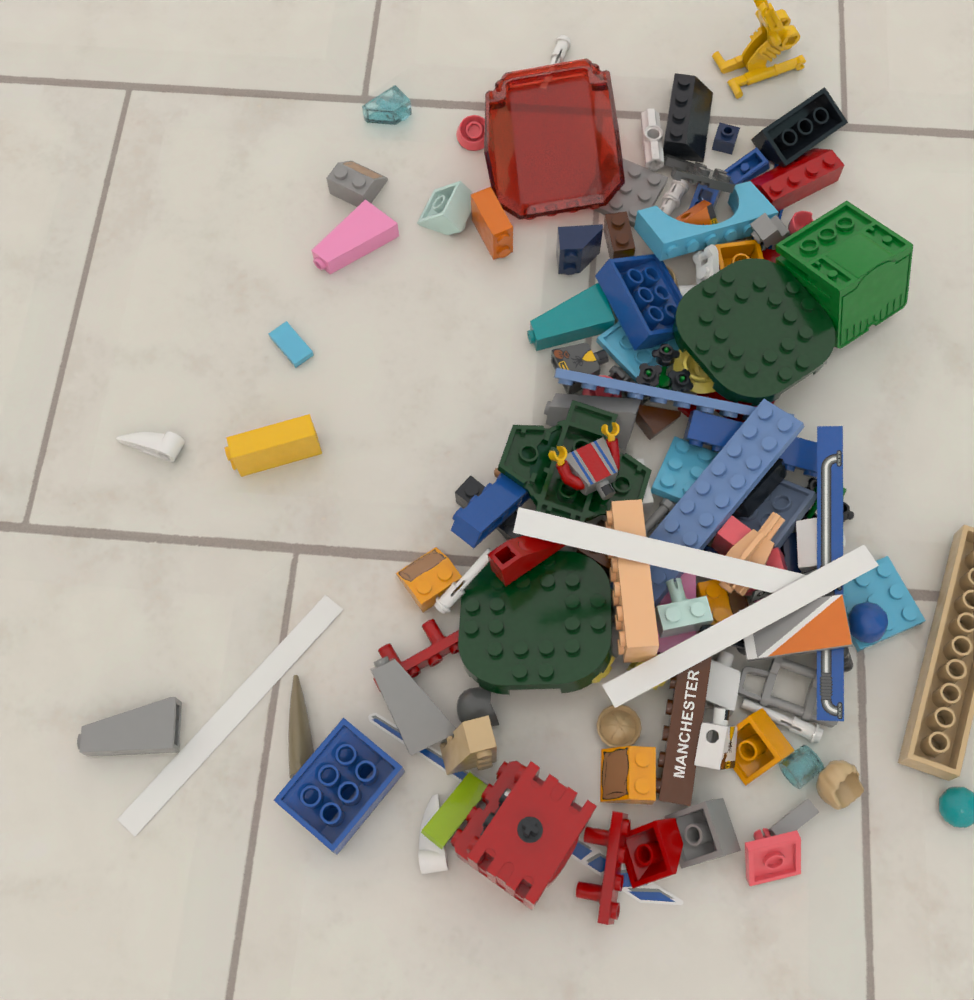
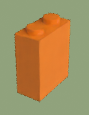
[471,187,513,260]

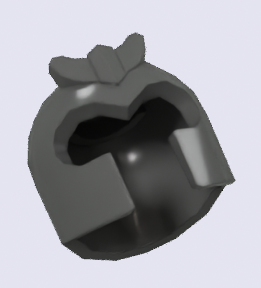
[457,687,499,727]

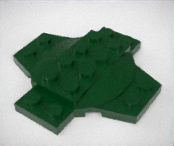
[497,400,652,522]

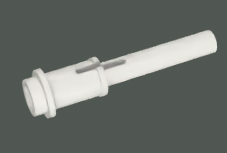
[539,35,571,94]
[434,548,492,614]
[741,698,824,743]

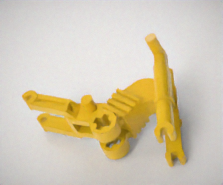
[712,0,806,99]

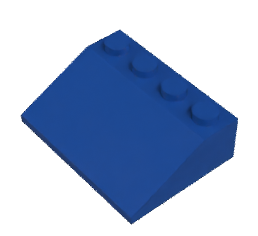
[595,254,683,351]
[274,718,405,855]

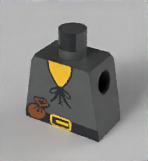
[551,343,609,394]

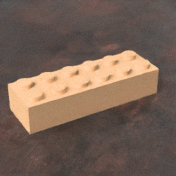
[605,499,659,663]

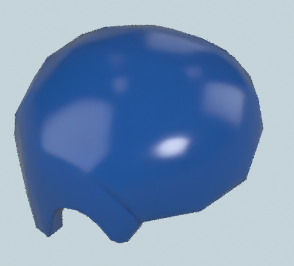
[848,602,888,643]

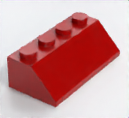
[747,148,845,211]

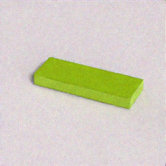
[421,771,487,850]

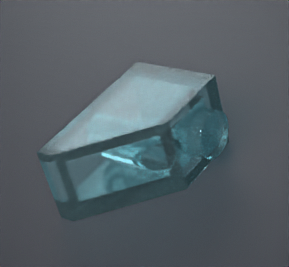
[362,85,412,125]

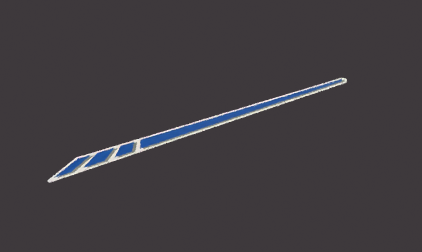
[368,713,683,905]

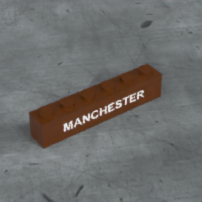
[656,656,712,806]

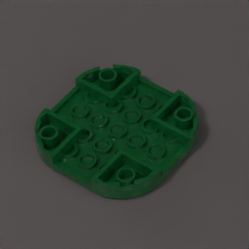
[673,258,835,406]
[458,551,613,695]

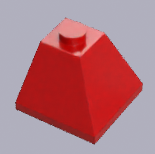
[624,818,683,889]

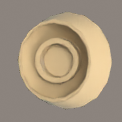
[597,705,642,748]

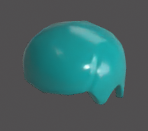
[939,787,974,828]

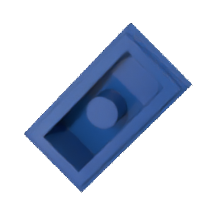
[724,147,770,185]

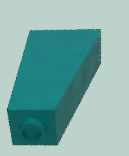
[527,283,615,351]

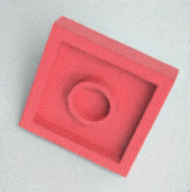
[745,828,801,886]

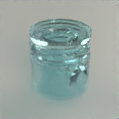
[779,745,824,789]

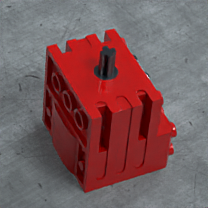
[450,761,597,910]

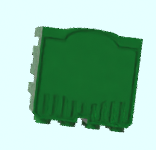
[776,201,913,349]

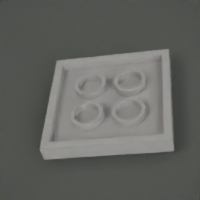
[582,153,668,227]

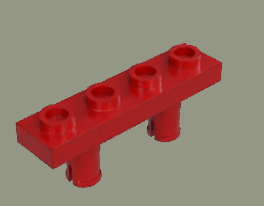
[373,619,459,692]
[576,811,631,925]

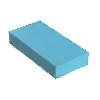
[268,321,314,368]

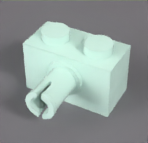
[655,578,713,638]

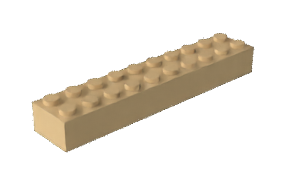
[898,525,974,781]

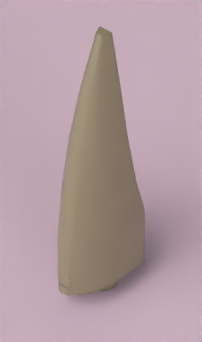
[288,675,314,779]

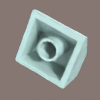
[417,181,473,235]

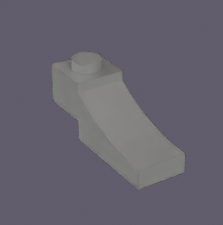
[750,213,791,248]

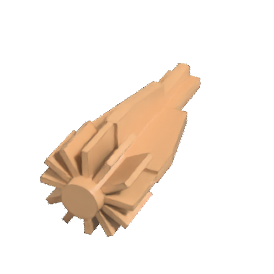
[718,512,785,596]

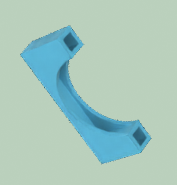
[634,181,779,261]

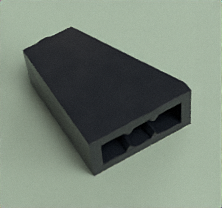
[731,458,787,518]

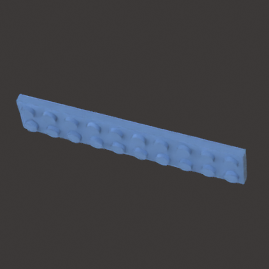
[554,368,794,420]
[610,399,805,607]

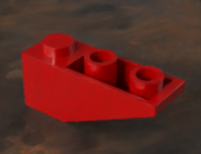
[487,535,566,586]

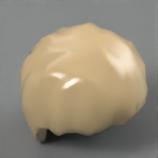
[816,760,864,810]

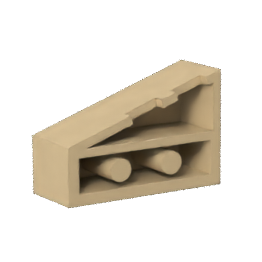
[440,715,497,775]

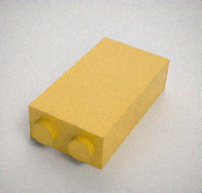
[224,414,322,477]

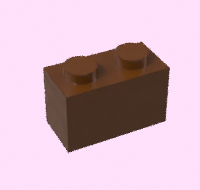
[603,211,635,259]

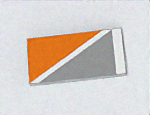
[739,594,853,661]

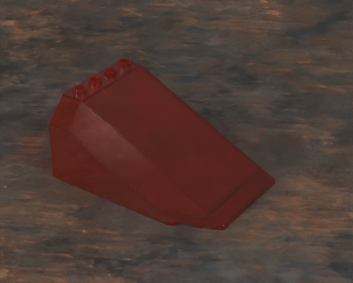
[484,58,625,220]

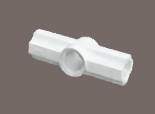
[641,109,664,171]

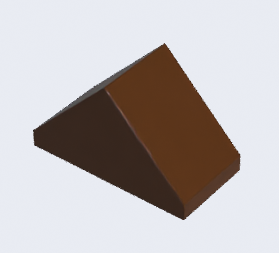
[635,405,681,440]

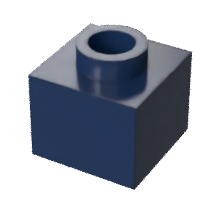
[712,122,740,155]

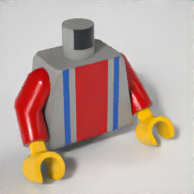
[548,422,620,500]

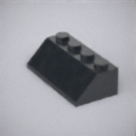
[663,73,713,163]
[751,87,848,167]

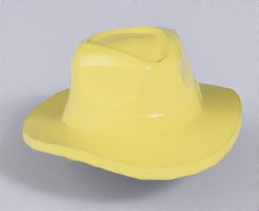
[673,349,716,394]

